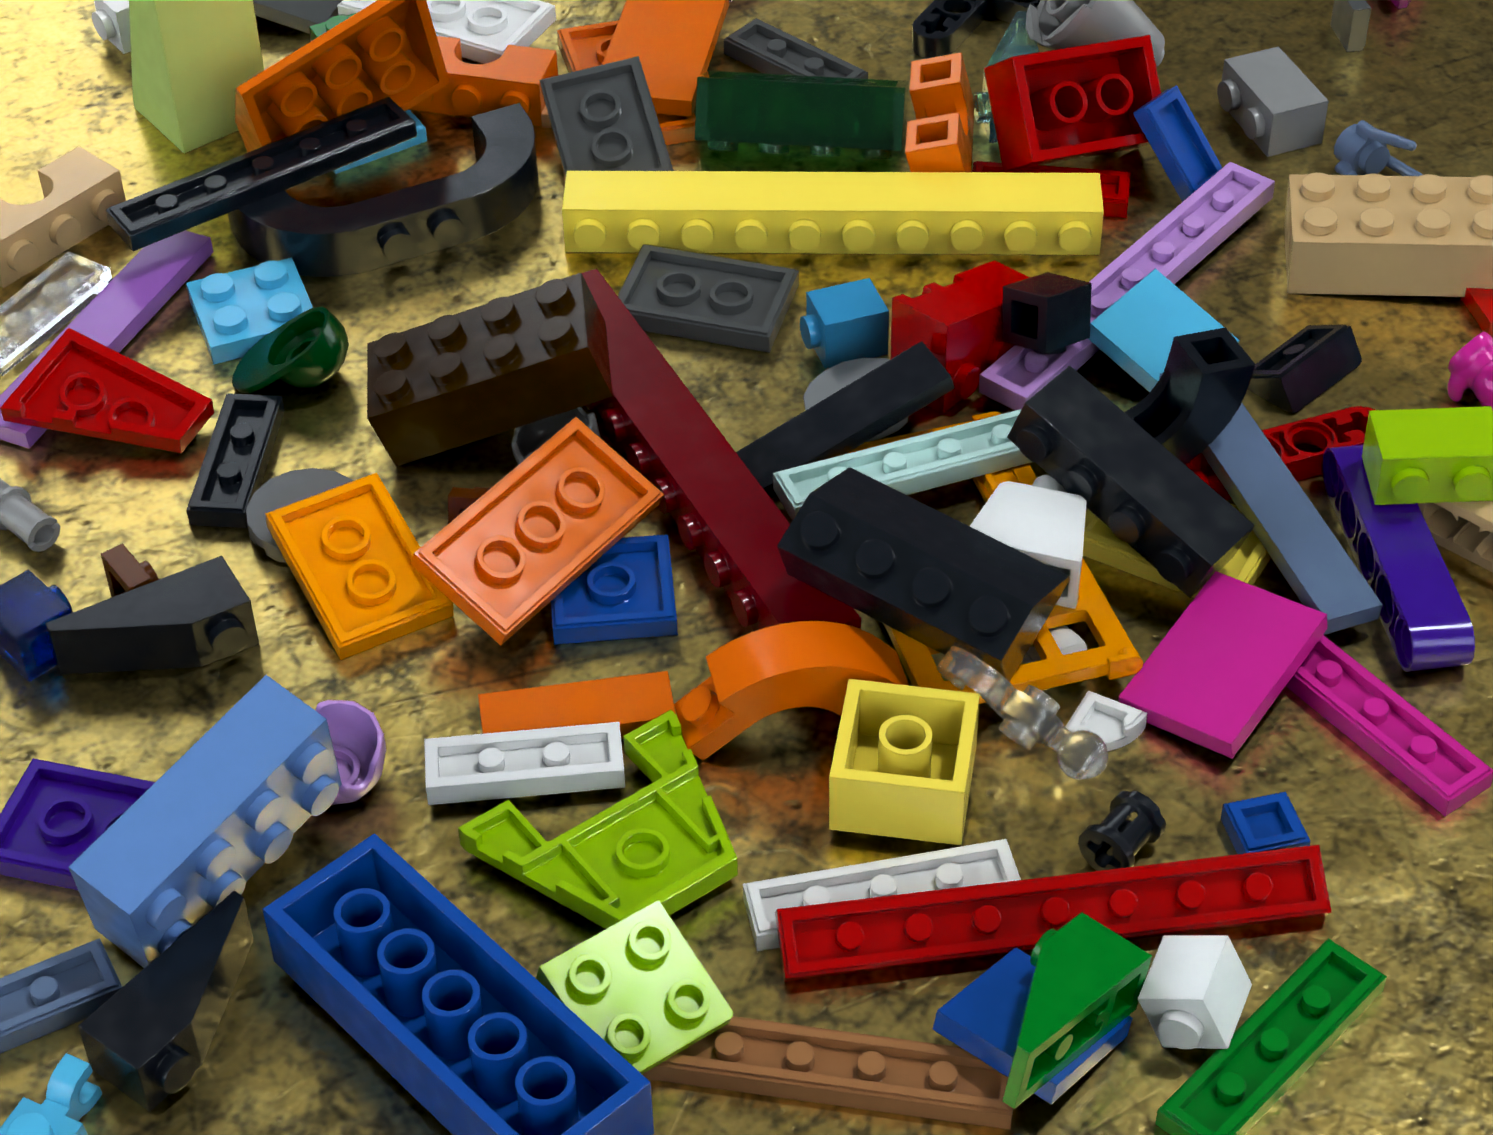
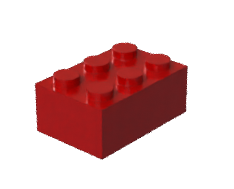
[984,35,1161,171]

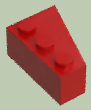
[890,260,1030,414]

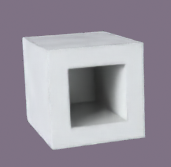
[1138,935,1252,1049]

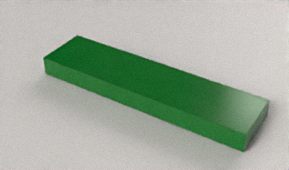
[1155,938,1387,1135]

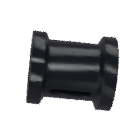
[1078,790,1166,871]

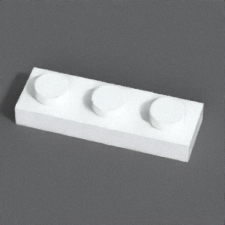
[424,722,625,805]

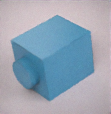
[800,278,889,369]

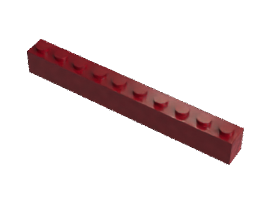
[582,268,861,631]

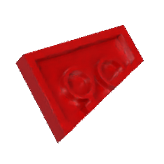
[0,328,214,453]

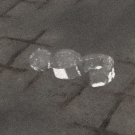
[937,646,1108,780]

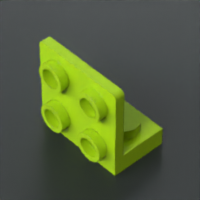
[536,900,733,1074]

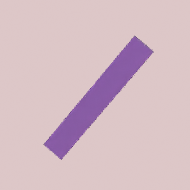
[0,230,213,449]

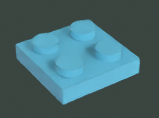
[186,257,313,365]

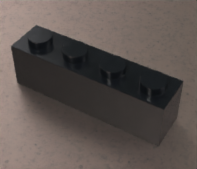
[1007,366,1255,598]

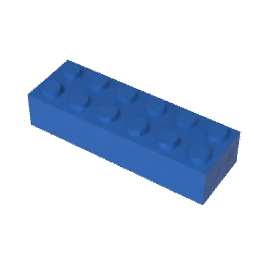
[262,833,654,1135]

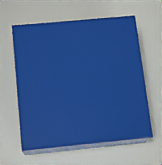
[1221,791,1311,854]

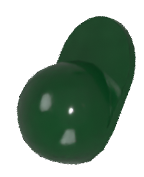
[232,306,349,393]

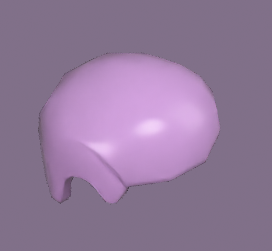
[315,700,386,805]

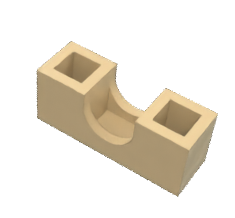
[0,146,126,288]

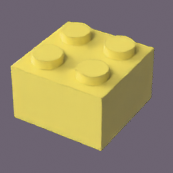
[829,679,980,846]

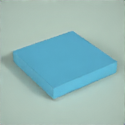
[1088,268,1240,392]

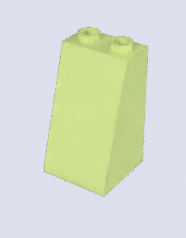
[129,0,264,153]

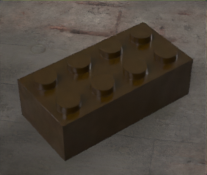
[367,273,613,467]

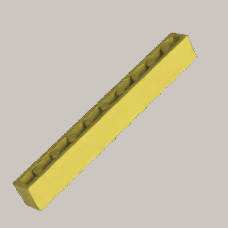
[562,171,1104,255]

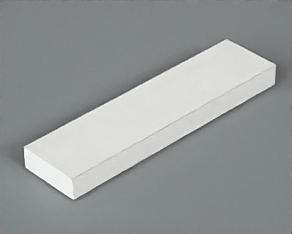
[743,839,1021,951]

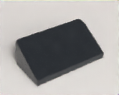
[1248,325,1362,413]

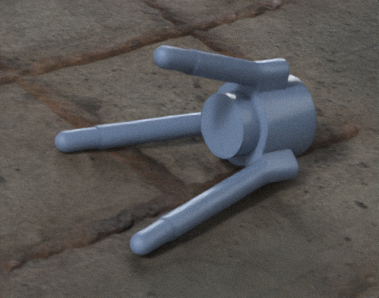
[1334,120,1423,176]

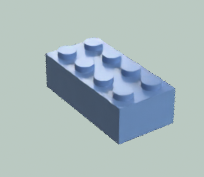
[68,675,342,968]

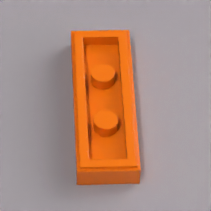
[478,671,676,739]

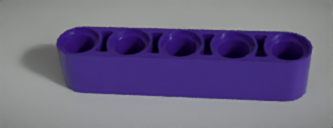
[1322,444,1475,672]

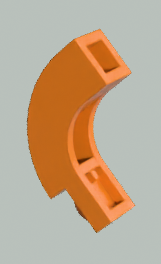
[674,621,909,761]

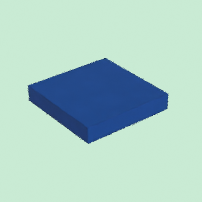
[551,534,678,645]
[932,947,1133,1104]

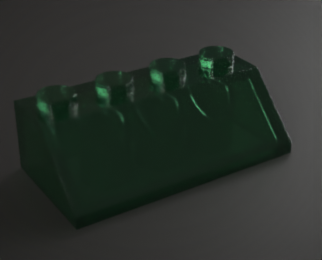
[695,71,909,159]

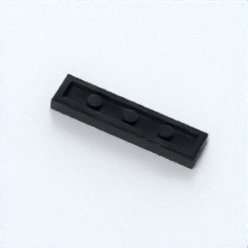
[736,341,955,499]

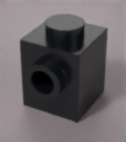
[1002,272,1092,354]

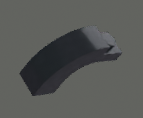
[1124,327,1256,465]

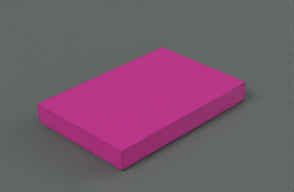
[1118,571,1328,759]

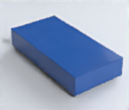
[1133,85,1223,202]

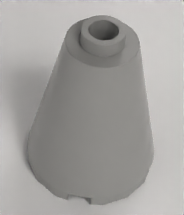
[1026,0,1165,68]

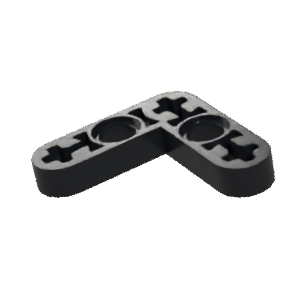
[912,0,1040,58]

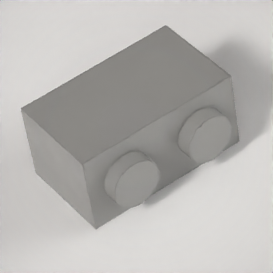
[1217,46,1329,157]

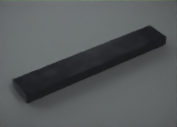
[106,97,417,251]

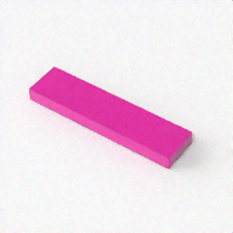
[1286,635,1493,817]

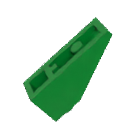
[1002,912,1152,1109]

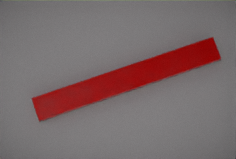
[775,845,1332,982]

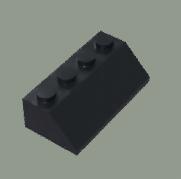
[777,467,1070,686]

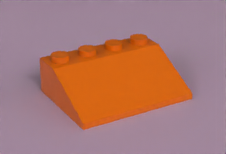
[235,0,450,152]

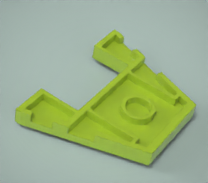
[458,710,738,929]

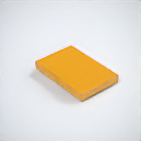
[265,473,454,660]

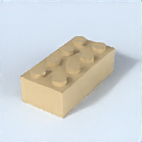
[1284,173,1493,297]

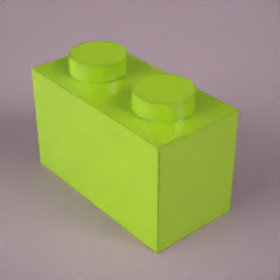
[1362,406,1493,505]

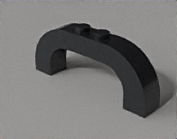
[228,103,538,277]

